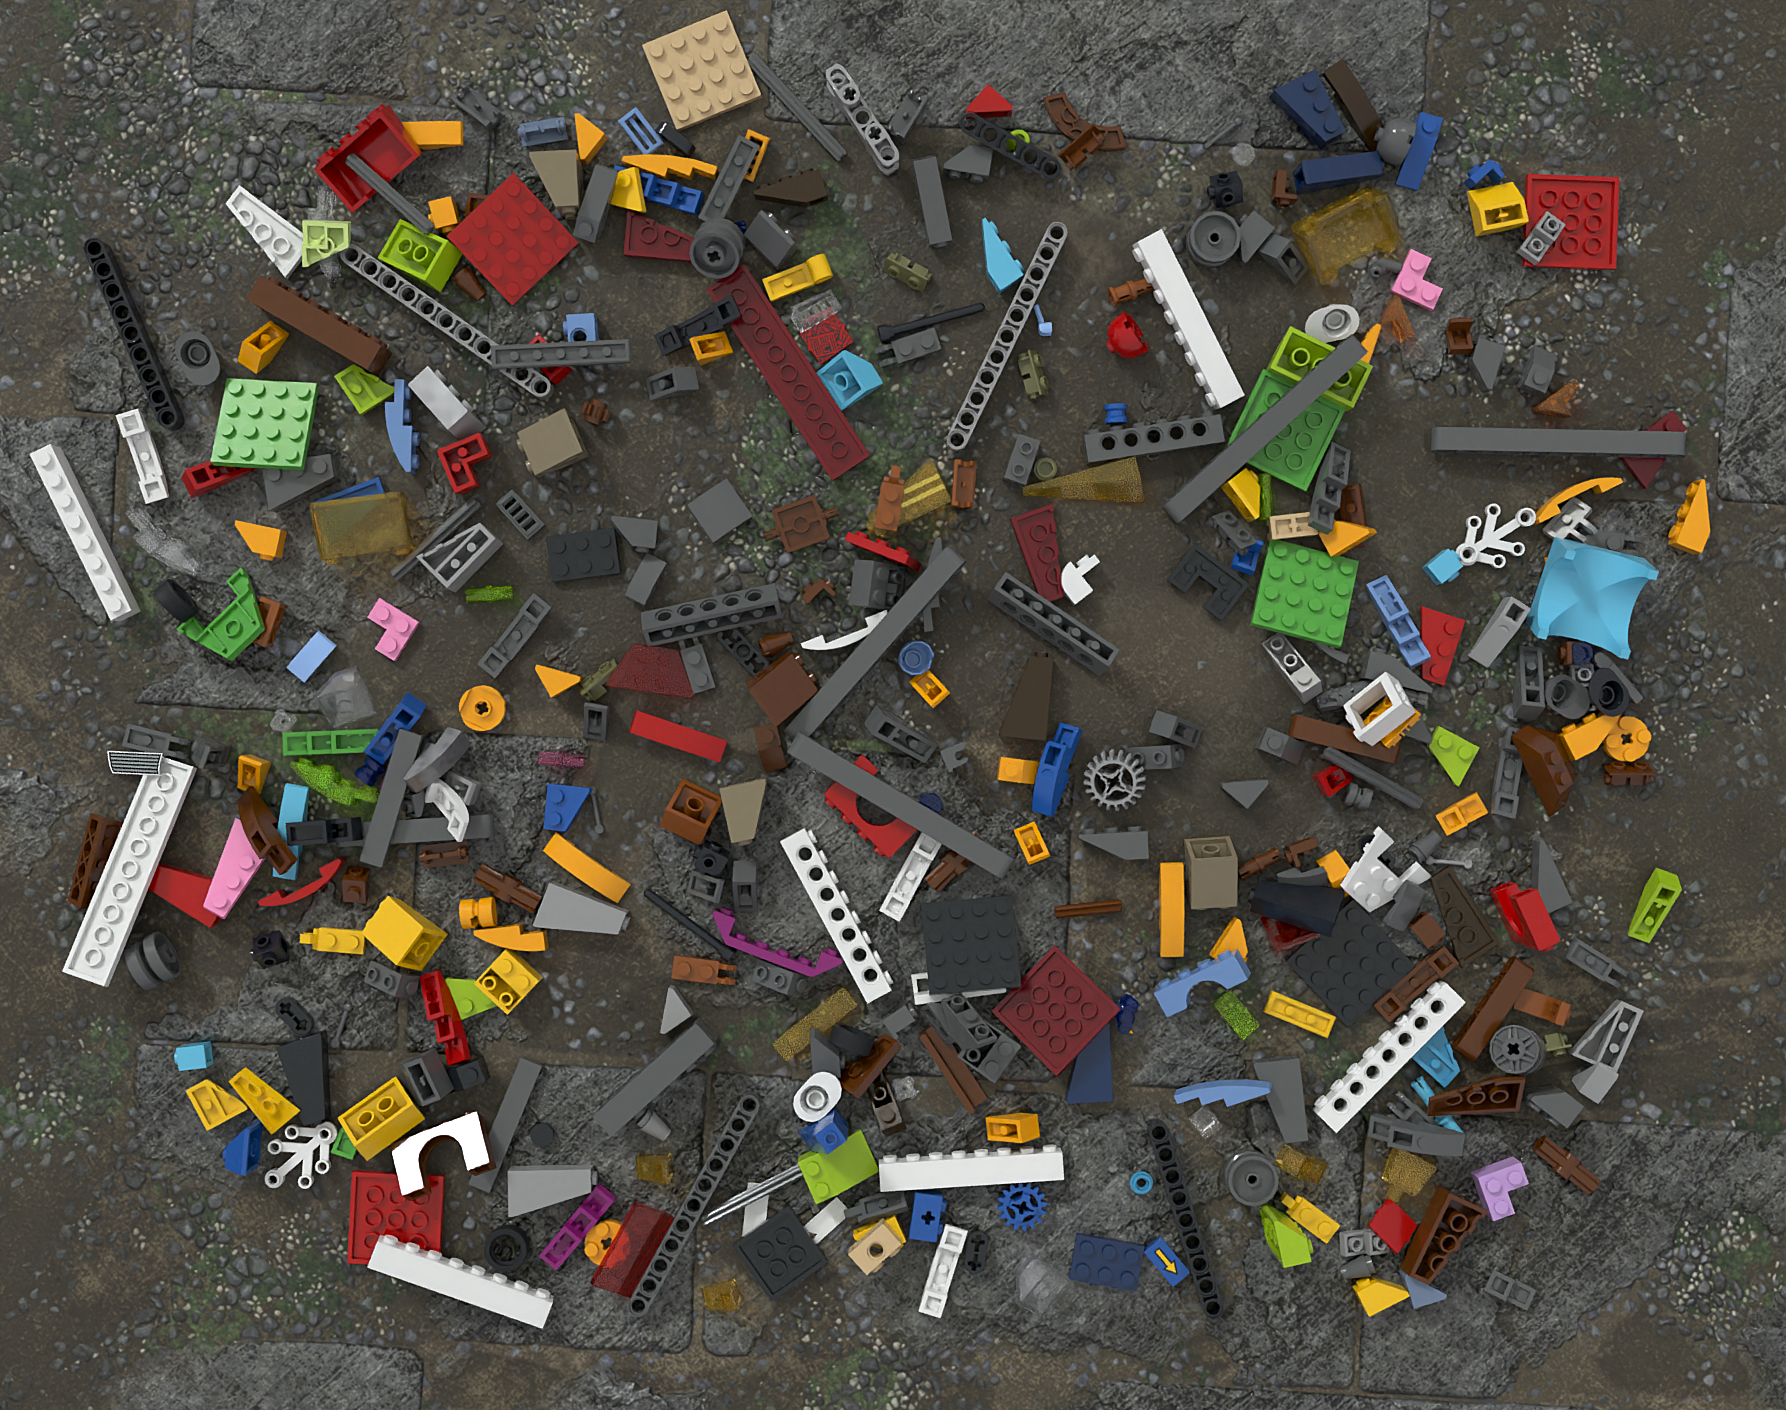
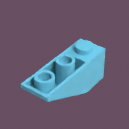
[981,218,1024,295]

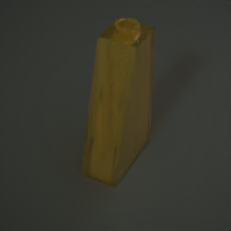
[865,460,952,538]

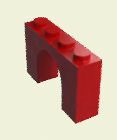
[824,754,918,858]
[1489,881,1561,952]

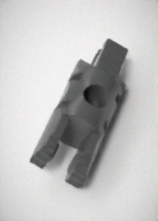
[1316,680,1373,712]

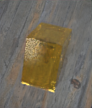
[636,1153,672,1184]
[701,1278,741,1311]

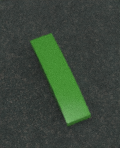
[282,729,378,756]

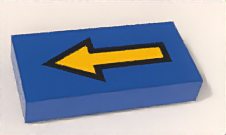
[1144,1236,1191,1287]

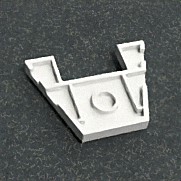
[1340,826,1432,912]

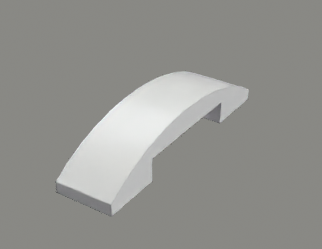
[116,409,169,504]
[801,610,888,650]
[425,778,469,842]
[879,832,941,922]
[919,1224,968,1318]

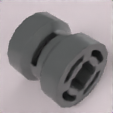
[1342,782,1373,811]

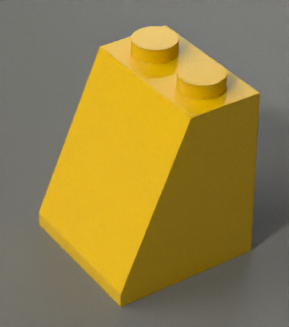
[361,896,448,971]

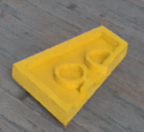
[228,1067,301,1135]

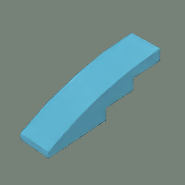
[273,783,309,880]

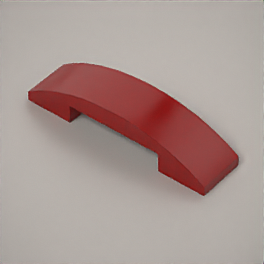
[258,856,347,906]

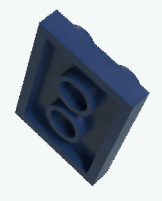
[1068,1232,1145,1292]

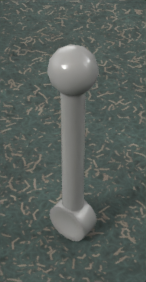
[1426,856,1473,869]

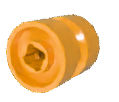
[459,897,497,929]

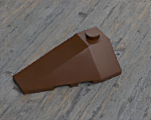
[1427,1075,1526,1116]

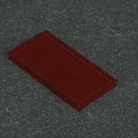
[590,1202,674,1298]

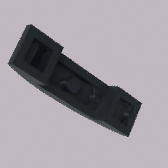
[654,294,742,356]

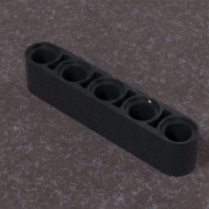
[959,111,1061,179]

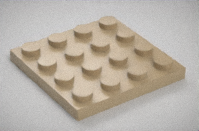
[642,10,762,132]

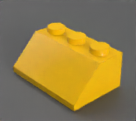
[338,1076,425,1161]

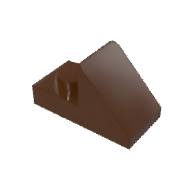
[754,723,787,772]

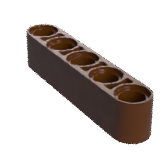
[1288,714,1402,764]
[1452,956,1534,1061]

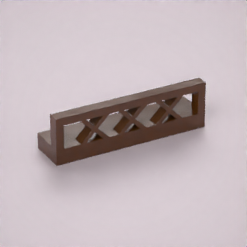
[67,813,124,909]
[919,1025,988,1115]

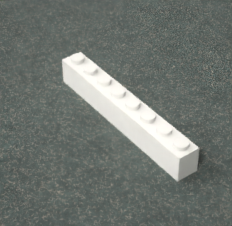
[1132,229,1244,409]
[30,444,141,621]
[879,1145,1064,1192]
[367,1235,554,1329]

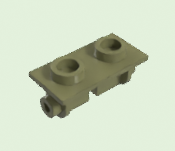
[883,252,932,292]
[1017,350,1049,399]
[578,659,625,702]
[1544,1032,1572,1058]

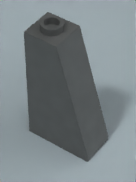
[910,155,952,248]
[1250,1055,1309,1146]

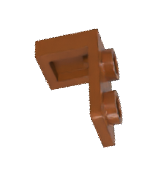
[1512,988,1571,1026]

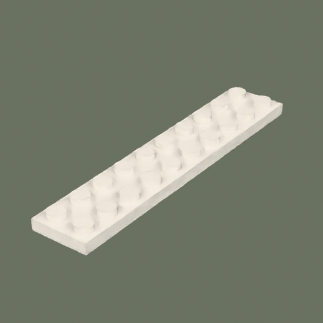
[62,757,197,987]

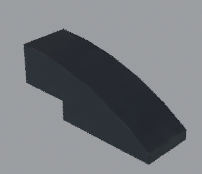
[286,817,363,846]

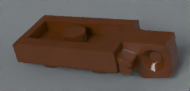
[1340,484,1368,549]

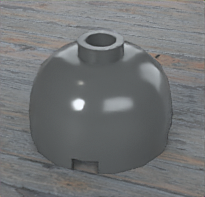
[1374,118,1417,166]

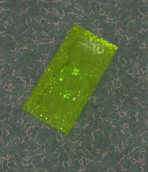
[1213,990,1260,1040]

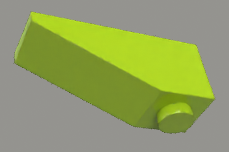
[1627,868,1682,943]

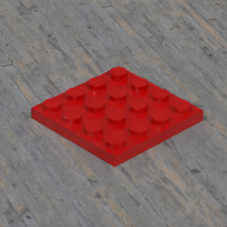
[447,173,579,306]
[1522,174,1620,271]
[347,1170,445,1264]

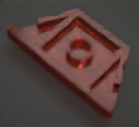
[605,643,694,699]

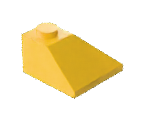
[1221,468,1260,523]

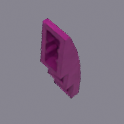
[539,1183,616,1270]

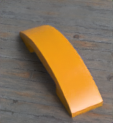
[1533,478,1623,525]
[543,832,631,903]

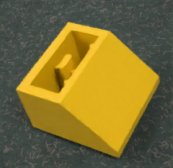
[1467,182,1529,237]
[474,948,543,1015]

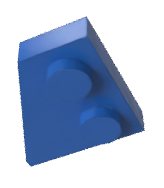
[543,783,593,832]

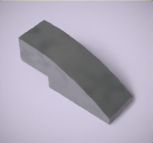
[403,727,471,793]

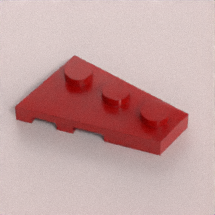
[845,531,921,572]
[1420,606,1465,686]

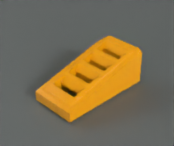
[744,129,771,182]
[1360,324,1382,364]

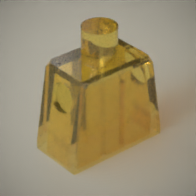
[1382,1147,1437,1203]

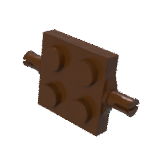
[763,495,839,554]

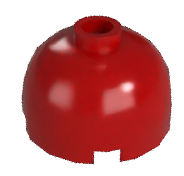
[1106,311,1149,359]

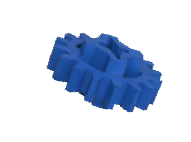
[997,1182,1047,1231]

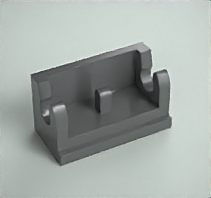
[450,84,505,133]
[885,90,928,144]
[939,741,968,773]

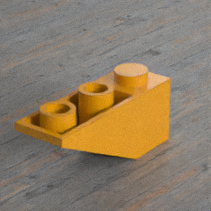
[1668,479,1710,555]
[1558,712,1621,760]

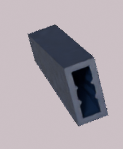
[1293,151,1384,195]
[1065,1023,1113,1104]

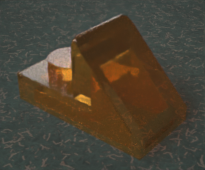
[1378,293,1415,343]
[1531,380,1580,418]

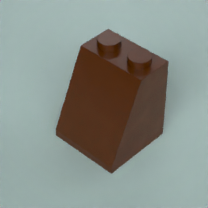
[746,651,819,727]

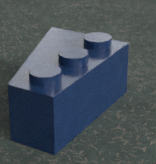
[1269,70,1346,148]

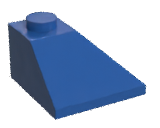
[223,1120,263,1176]

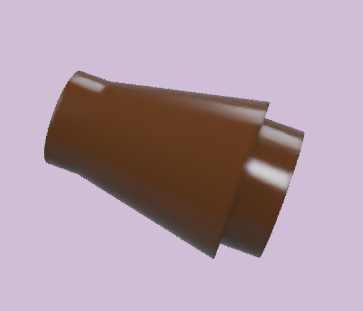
[453,267,487,302]
[758,631,794,658]

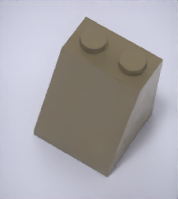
[529,150,584,220]
[516,408,589,478]
[720,777,768,846]
[1184,836,1238,910]

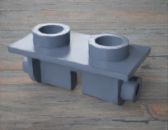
[518,117,568,147]

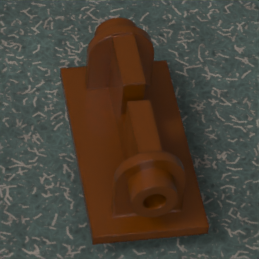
[1058,124,1106,171]
[1603,761,1656,786]
[419,840,470,869]

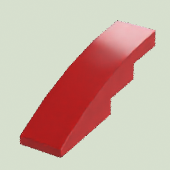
[629,710,727,762]
[420,970,471,1066]

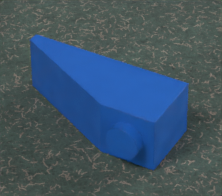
[1395,112,1443,191]
[363,692,426,765]

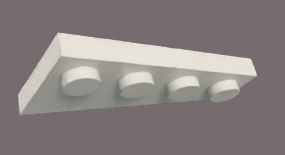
[226,185,303,279]

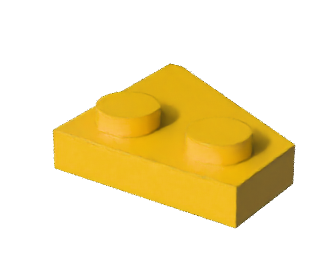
[610,167,646,213]
[186,1079,249,1131]

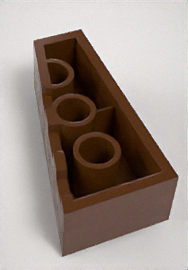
[1399,1186,1489,1285]

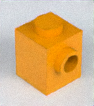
[428,196,461,235]

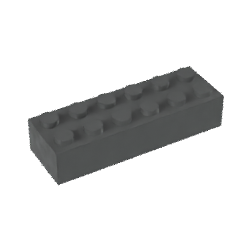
[592,1016,718,1137]

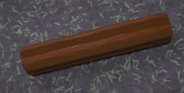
[1054,899,1122,919]

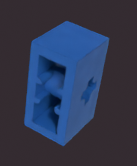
[909,1189,946,1242]

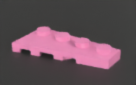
[203,818,266,919]

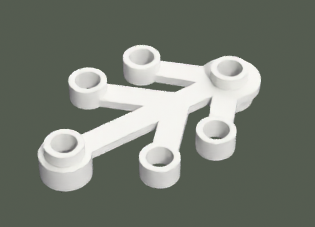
[1455,504,1536,568]
[265,1121,338,1189]

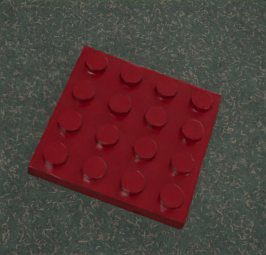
[992,945,1121,1076]

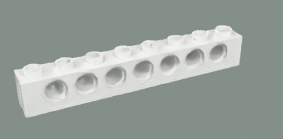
[780,828,893,1004]
[1313,980,1466,1133]

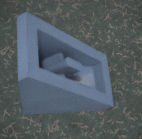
[1399,1269,1447,1309]

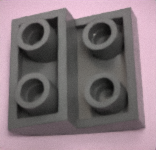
[686,478,752,544]

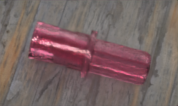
[538,751,584,769]

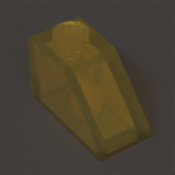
[1274,1144,1328,1184]

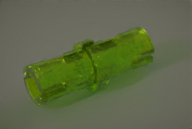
[1257,474,1275,521]
[465,585,514,603]

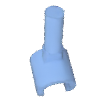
[1033,305,1052,336]

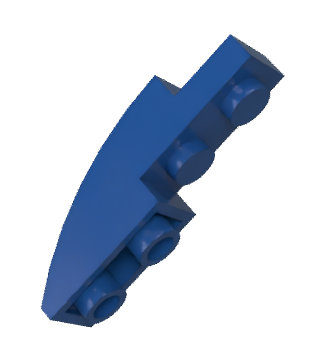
[1032,722,1083,818]

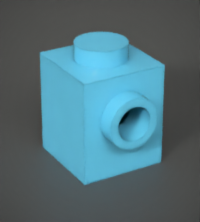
[1422,549,1463,585]

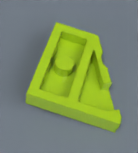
[334,364,395,416]
[1427,726,1479,786]
[444,977,497,1020]

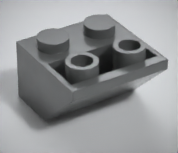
[744,210,797,271]
[849,559,906,611]
[957,1019,1021,1084]
[397,1048,454,1106]
[1521,1084,1584,1128]

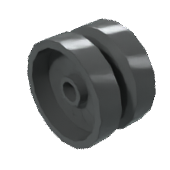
[1186,211,1241,268]
[689,218,745,279]
[124,931,182,991]
[1223,1149,1279,1206]

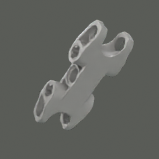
[826,63,899,176]

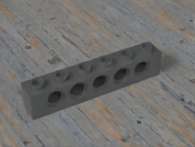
[1082,412,1225,465]
[987,572,1120,676]
[641,583,783,647]

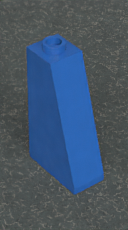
[798,1106,848,1154]

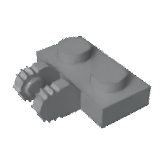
[1543,496,1598,544]

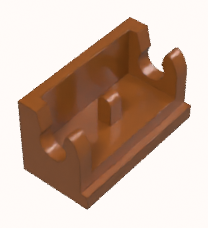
[951,459,977,509]
[253,596,287,648]

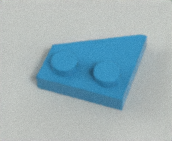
[1411,1026,1460,1088]

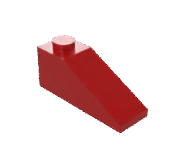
[181,460,258,499]

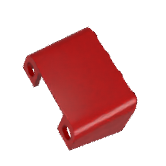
[314,104,422,213]

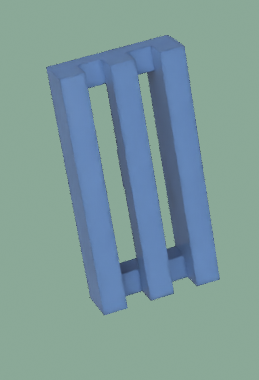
[618,107,664,155]

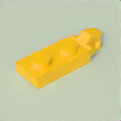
[300,927,366,954]
[1279,1192,1340,1244]

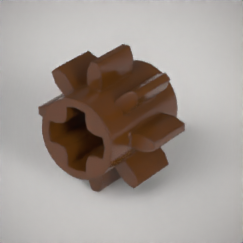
[581,398,611,426]

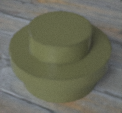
[1034,458,1057,481]

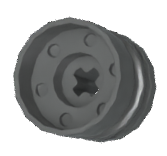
[1489,1025,1547,1076]

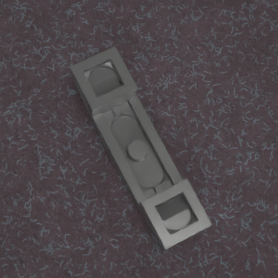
[478,593,552,678]
[1491,726,1523,820]

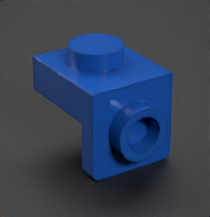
[1464,159,1505,189]
[1230,537,1264,575]

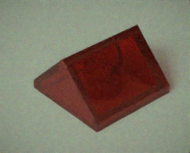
[1259,915,1320,953]

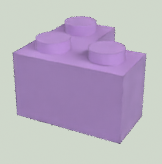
[1471,1157,1529,1221]

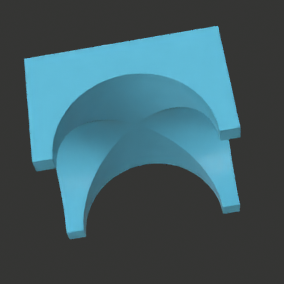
[1526,537,1659,659]

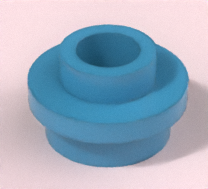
[1130,1171,1153,1195]

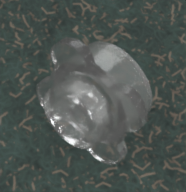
[270,709,297,733]
[892,1076,917,1101]

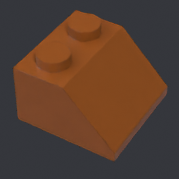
[659,779,722,846]

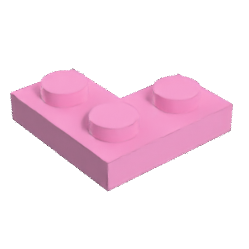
[1390,249,1443,311]
[367,598,420,661]

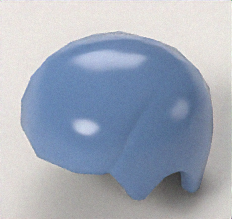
[898,641,934,675]

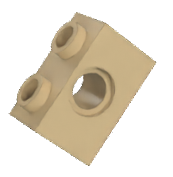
[848,1218,901,1275]

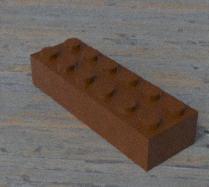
[247,275,392,377]

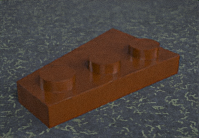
[837,1034,902,1099]

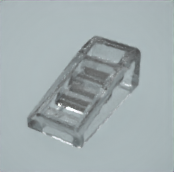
[790,289,842,333]

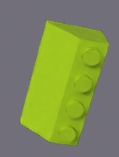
[1266,326,1373,411]
[1258,1202,1313,1268]

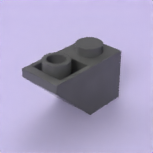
[943,145,993,183]
[1466,338,1506,393]

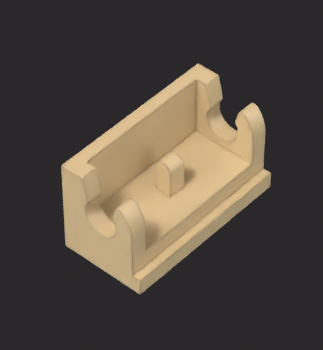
[1266,512,1318,541]

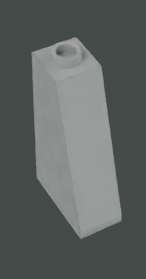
[533,881,630,934]
[508,1164,598,1217]

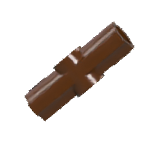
[924,830,983,892]
[473,863,543,914]
[1533,1135,1600,1195]

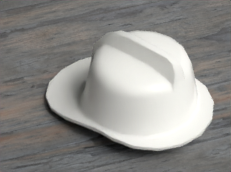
[1305,304,1360,343]
[793,1072,842,1122]

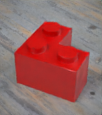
[437,433,493,495]

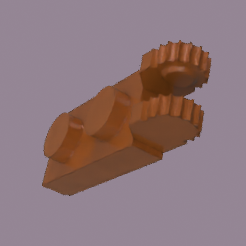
[671,955,738,985]

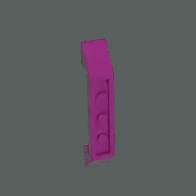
[713,907,843,978]

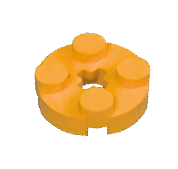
[459,685,506,731]
[1603,716,1651,762]
[584,1219,631,1267]

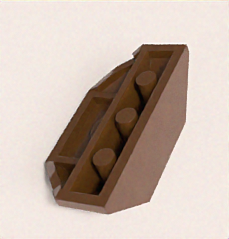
[1511,725,1577,816]

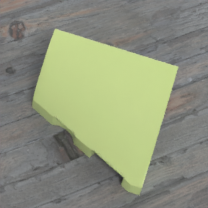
[301,220,351,267]

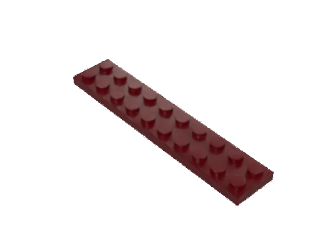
[706,264,870,481]

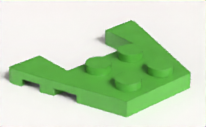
[177,567,265,661]

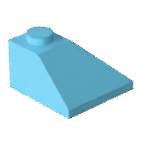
[816,350,883,411]

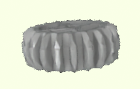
[1084,749,1146,811]

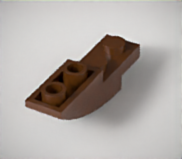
[238,786,298,875]

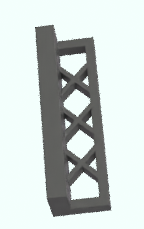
[696,135,759,224]

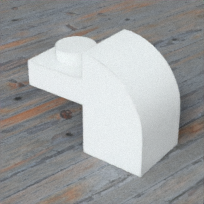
[1061,555,1100,605]

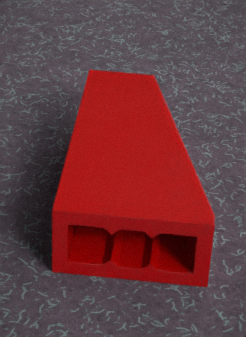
[148,863,222,928]

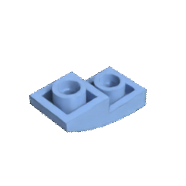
[286,631,337,682]

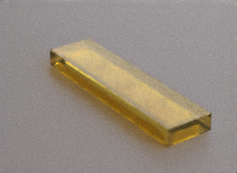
[772,986,858,1061]

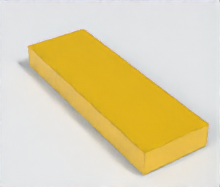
[1263,990,1336,1038]

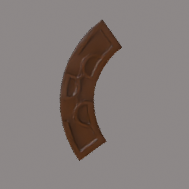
[1043,92,1126,152]

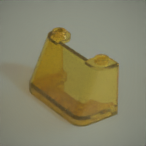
[1290,186,1403,285]
[309,492,414,565]

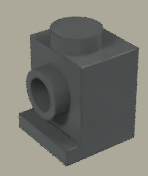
[882,1002,919,1039]

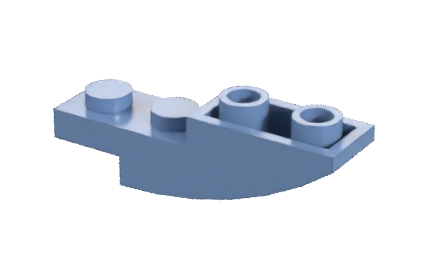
[385,379,420,474]

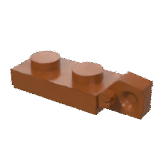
[874,466,905,532]

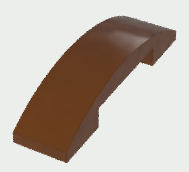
[1373,946,1459,1022]

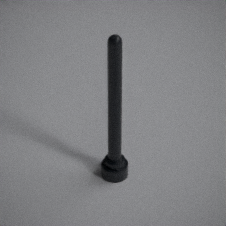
[877,303,985,344]
[644,889,737,963]

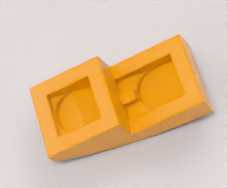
[1436,792,1488,836]

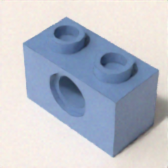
[563,313,599,342]

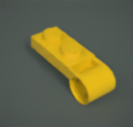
[762,254,833,302]

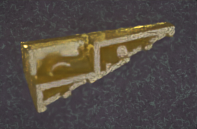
[1022,456,1144,503]

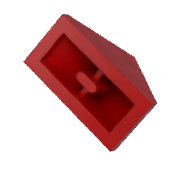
[966,84,1013,119]
[1311,764,1354,797]

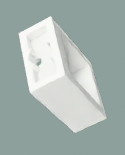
[1343,672,1416,746]

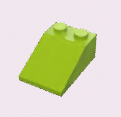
[378,219,463,293]
[798,1129,879,1204]

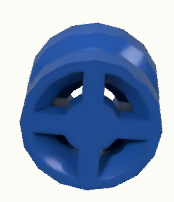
[1104,403,1128,425]

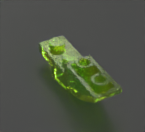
[290,757,380,806]

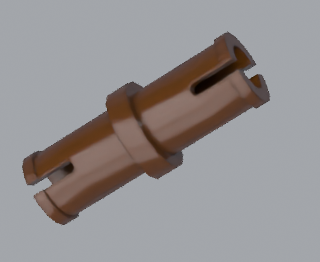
[1238,847,1282,881]

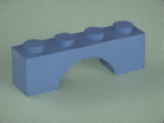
[1154,949,1251,1017]

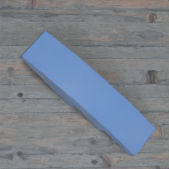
[1366,575,1431,669]
[1174,1079,1272,1107]

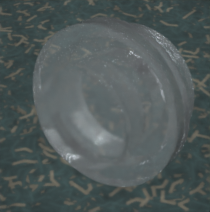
[1232,143,1255,166]

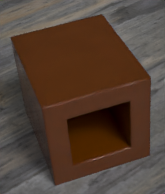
[1407,911,1446,949]

